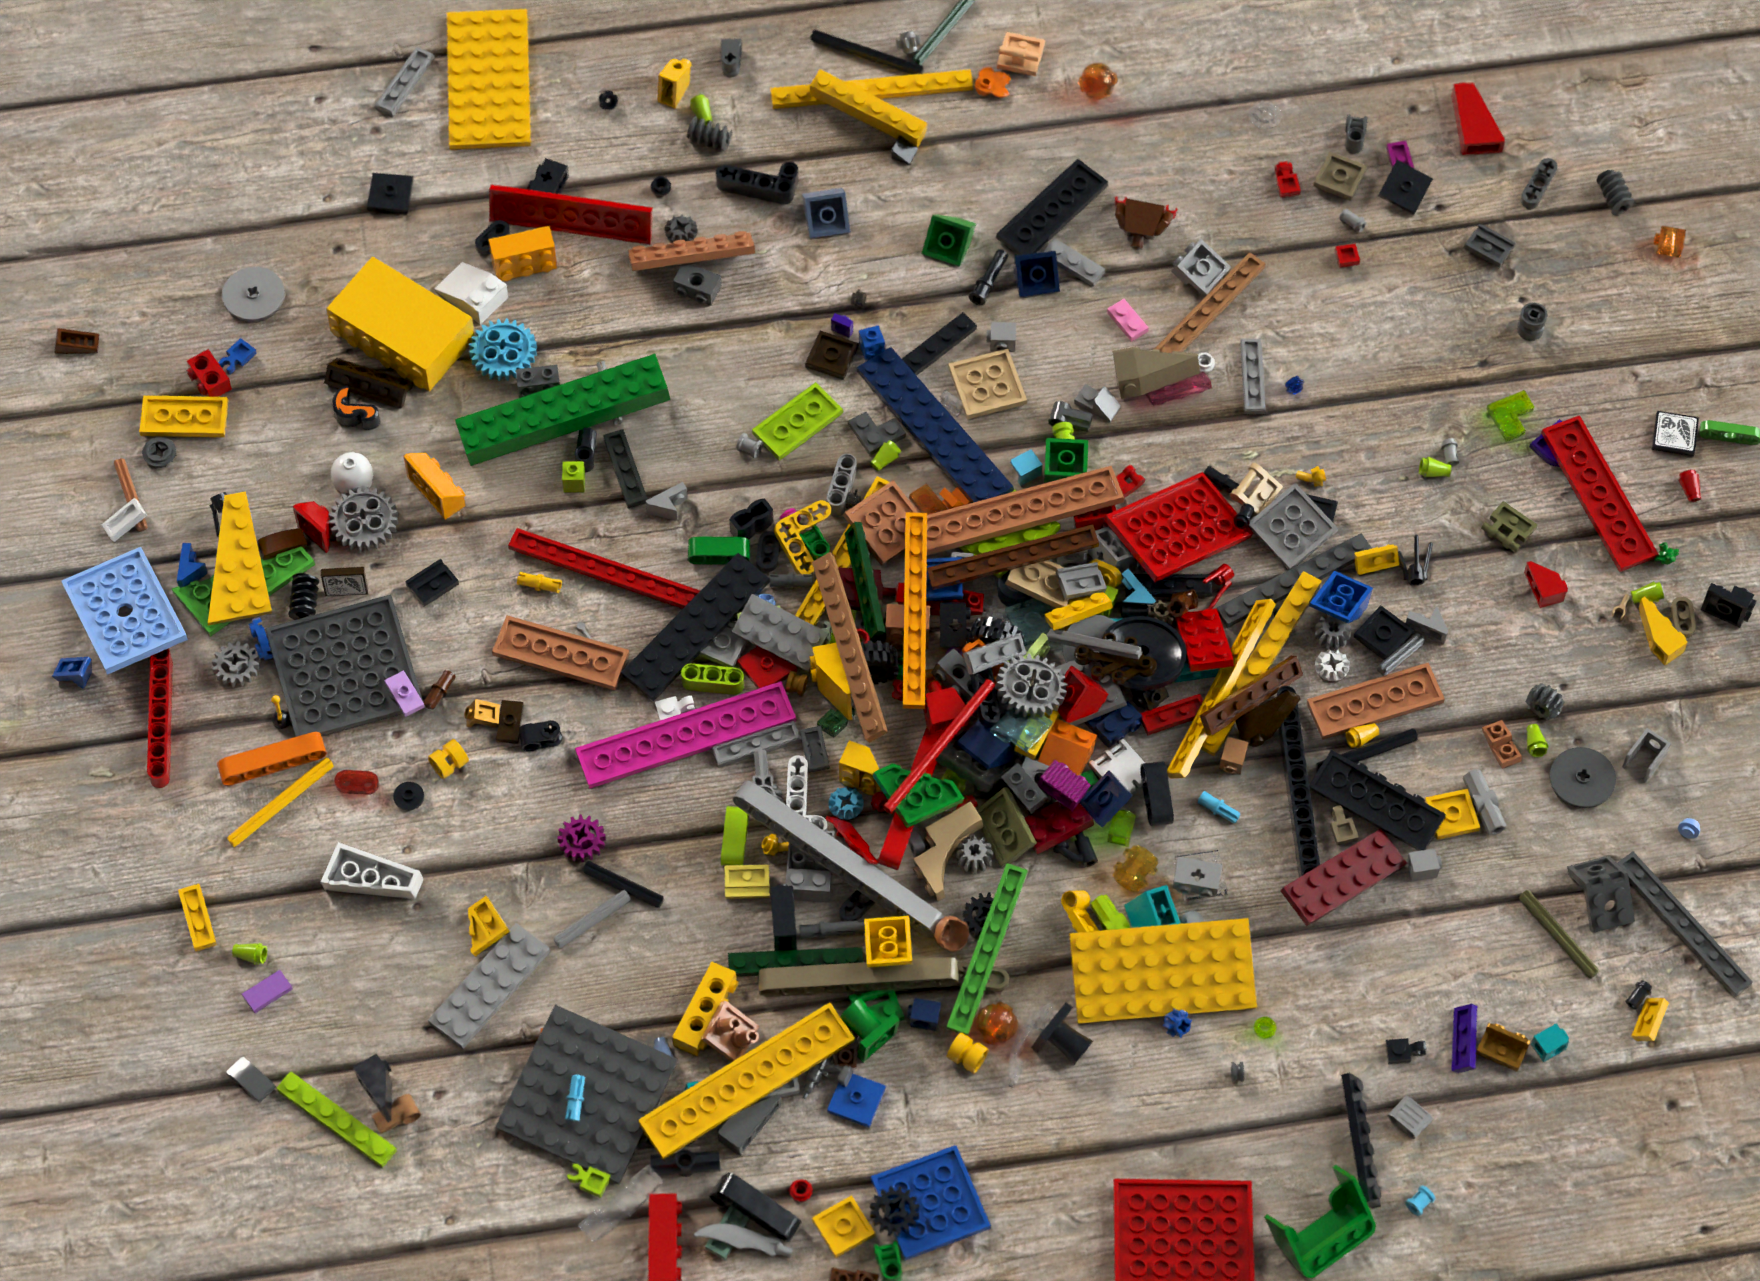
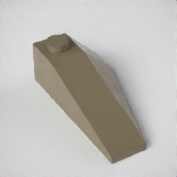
[1112,347,1200,399]

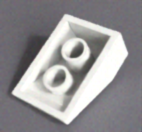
[434,262,508,325]

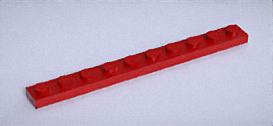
[508,528,700,609]

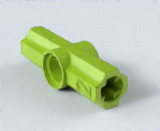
[1090,894,1130,930]

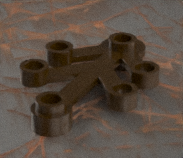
[1074,633,1157,685]

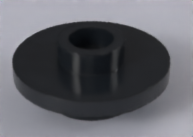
[393,782,424,811]

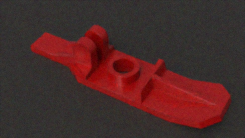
[826,816,878,865]

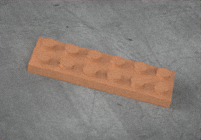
[628,231,755,271]
[492,615,629,691]
[1307,663,1445,740]

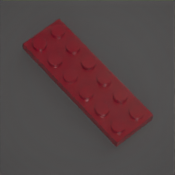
[1280,829,1408,926]

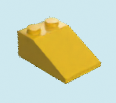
[809,643,852,720]
[864,916,912,967]

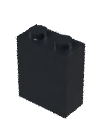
[771,884,797,951]

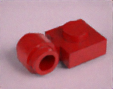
[1275,161,1301,198]

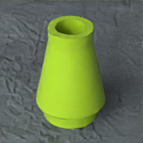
[690,95,713,126]
[870,440,901,471]
[1419,457,1451,477]
[1631,581,1664,604]
[1526,724,1548,757]
[232,943,268,965]

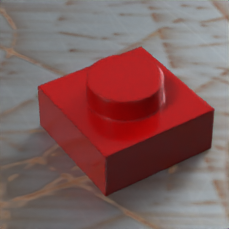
[1335,243,1360,268]

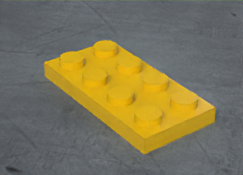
[139,396,228,438]

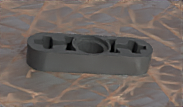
[1521,158,1558,209]

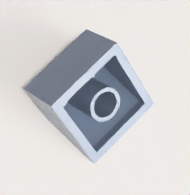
[802,188,850,238]

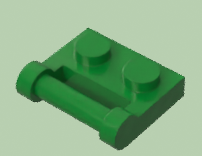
[848,990,904,1023]

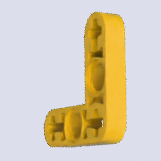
[774,500,831,574]

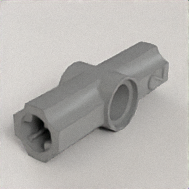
[1463,769,1507,835]

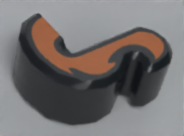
[332,385,380,430]

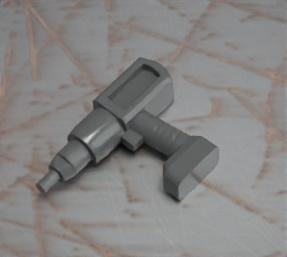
[802,1055,853,1100]

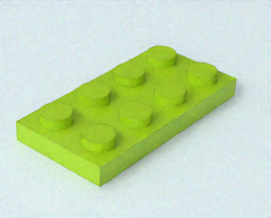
[752,382,843,461]

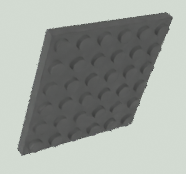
[265,594,423,737]
[495,1004,678,1184]

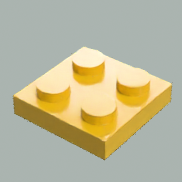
[1425,789,1480,840]
[812,1195,875,1258]

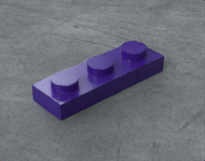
[1452,1003,1477,1074]

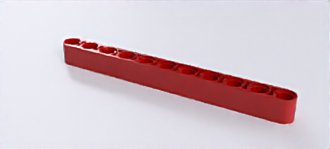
[878,675,958,871]

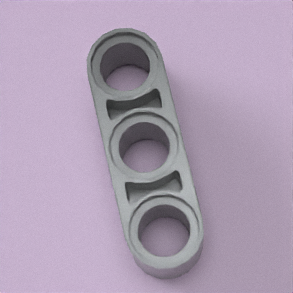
[827,454,857,516]

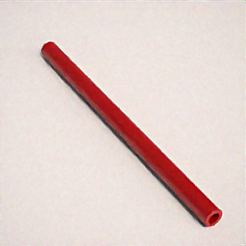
[883,679,995,814]

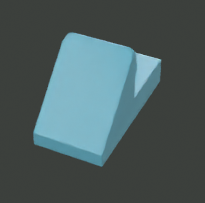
[1121,569,1156,605]

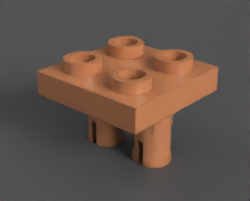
[701,1001,759,1062]

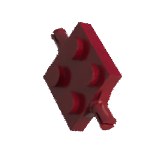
[838,567,896,611]

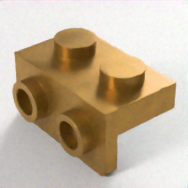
[1476,1023,1530,1072]

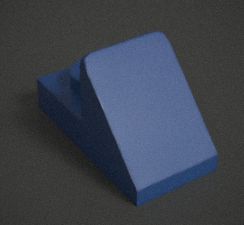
[177,543,208,588]
[52,657,92,689]

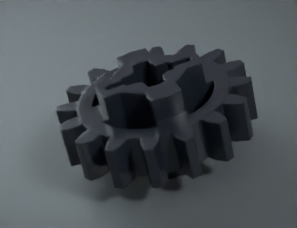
[963,892,1011,938]
[870,1186,920,1237]

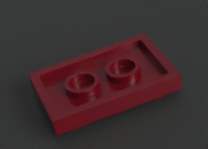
[1024,801,1094,855]

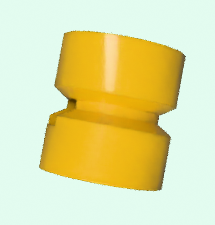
[428,739,469,779]
[947,1033,989,1074]

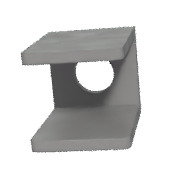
[1622,728,1671,782]

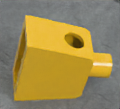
[657,59,692,109]

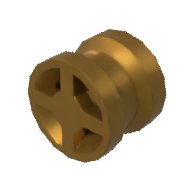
[785,671,808,696]

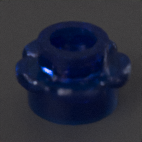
[1285,376,1304,395]

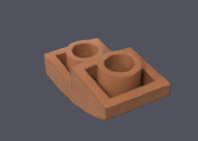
[1482,720,1522,769]

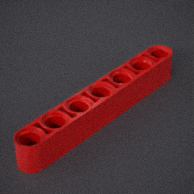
[147,648,173,788]

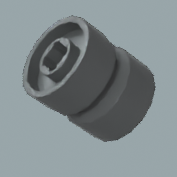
[1517,302,1548,341]

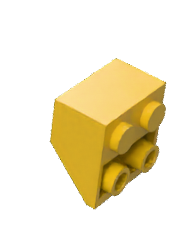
[839,740,881,795]

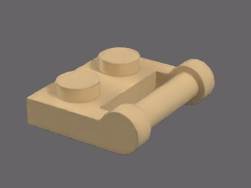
[1230,463,1283,517]

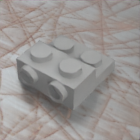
[1171,239,1231,297]

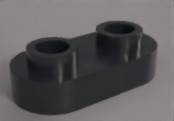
[475,220,510,255]
[756,531,780,573]

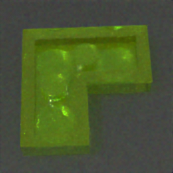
[1486,390,1534,442]

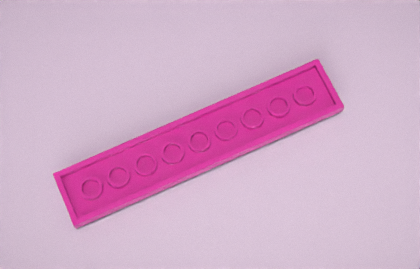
[575,681,796,789]

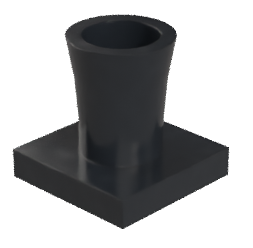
[1031,1002,1093,1065]

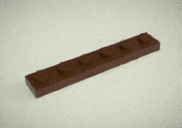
[1200,655,1303,735]

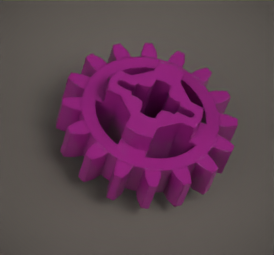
[557,814,606,862]

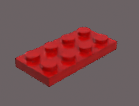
[1175,608,1234,672]

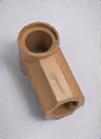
[371,1094,421,1134]

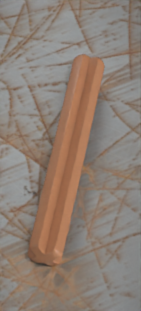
[114,458,148,532]

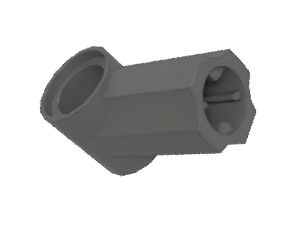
[1048,401,1093,432]

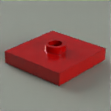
[737,646,797,689]

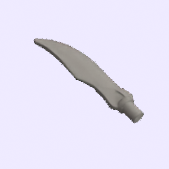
[694,1224,793,1257]

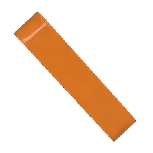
[217,732,327,786]

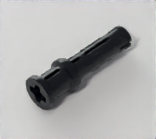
[968,249,1008,306]

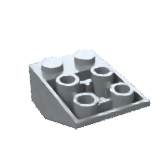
[785,830,834,903]

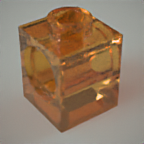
[1653,225,1686,258]

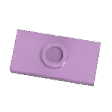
[384,670,425,717]

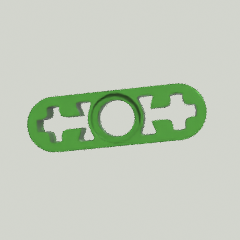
[1699,420,1760,445]

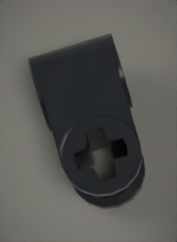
[519,720,562,752]

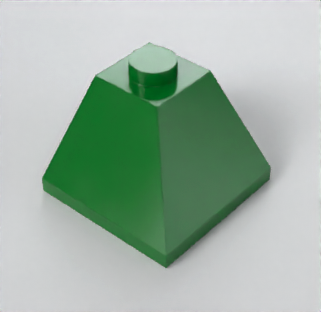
[921,214,976,266]

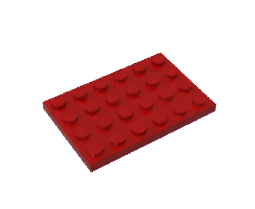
[1104,472,1253,582]

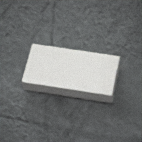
[101,498,147,542]

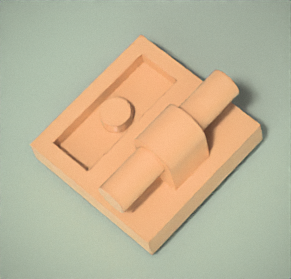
[997,32,1045,77]

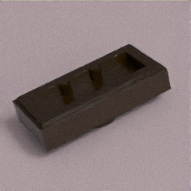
[496,700,524,744]

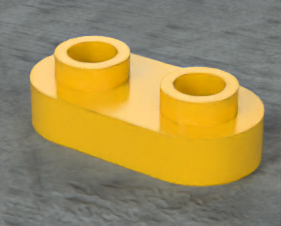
[1087,559,1122,588]

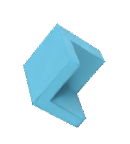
[1010,449,1043,486]

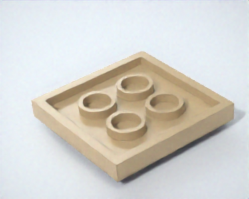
[948,349,1027,420]

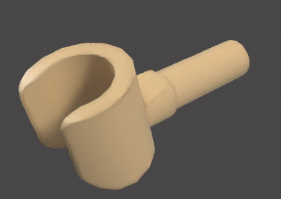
[1612,594,1630,620]

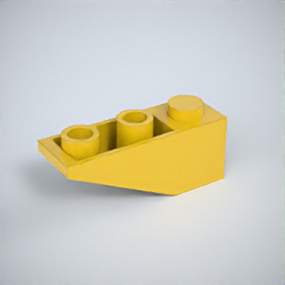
[1638,597,1688,666]

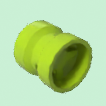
[1052,422,1075,439]

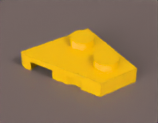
[468,896,510,957]

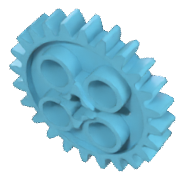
[469,318,537,381]

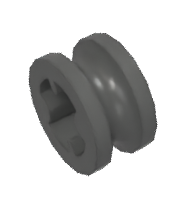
[1231,1062,1244,1082]

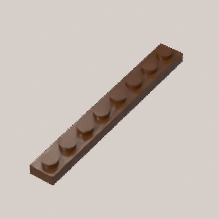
[927,524,1099,590]

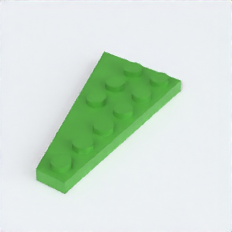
[172,546,315,637]

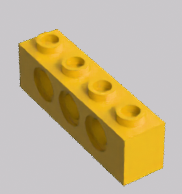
[672,962,738,1056]

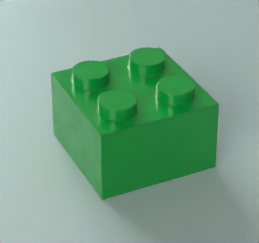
[1044,438,1089,484]

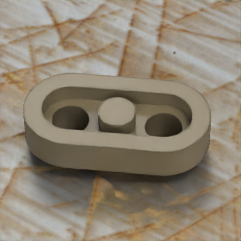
[1670,597,1696,638]

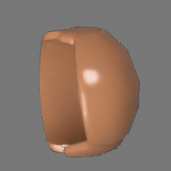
[934,916,970,952]

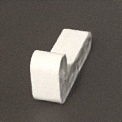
[786,755,828,831]

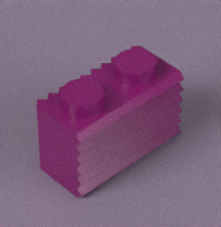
[1037,760,1090,811]

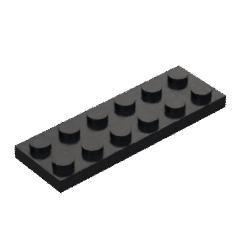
[996,159,1109,256]

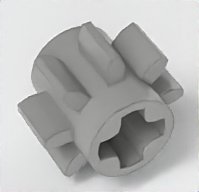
[896,30,921,54]

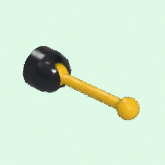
[271,695,290,729]

